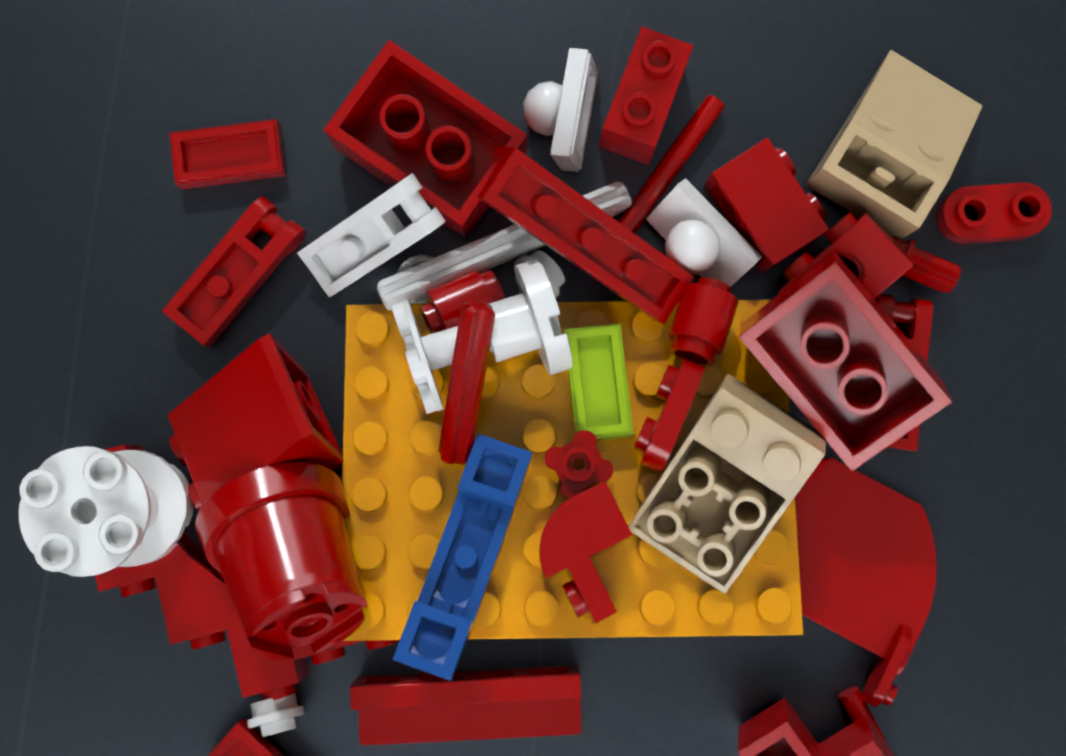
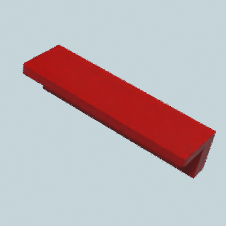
[477,147,694,324]
[350,665,582,746]

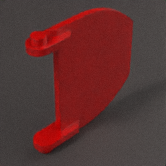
[795,458,937,707]

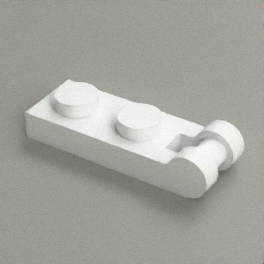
[297,173,446,298]

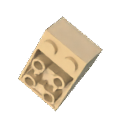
[806,50,983,239]
[628,374,826,594]

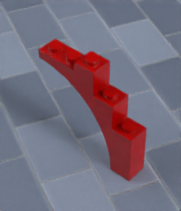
[95,444,400,700]

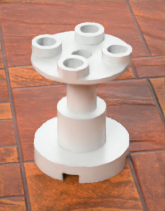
[391,259,573,414]
[18,446,193,577]

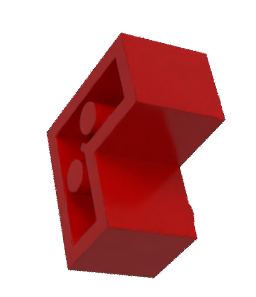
[738,698,895,756]

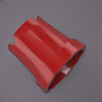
[195,462,368,661]

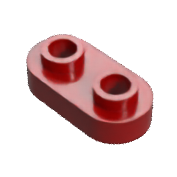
[936,183,1052,244]
[633,359,705,473]

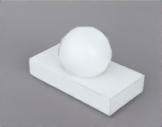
[523,48,599,173]
[646,178,762,287]

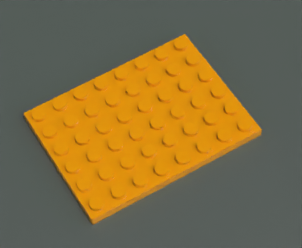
[342,300,803,641]

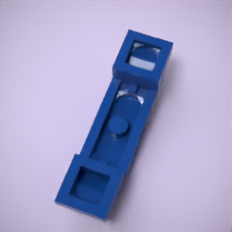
[393,433,533,681]

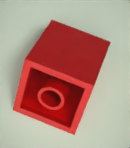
[167,333,344,511]

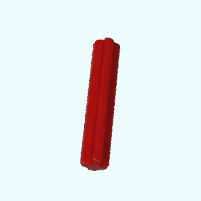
[438,301,496,465]

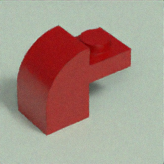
[539,481,633,624]

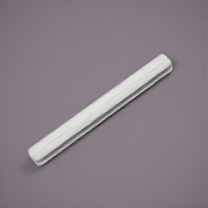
[377,181,632,311]

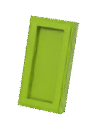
[564,324,634,441]

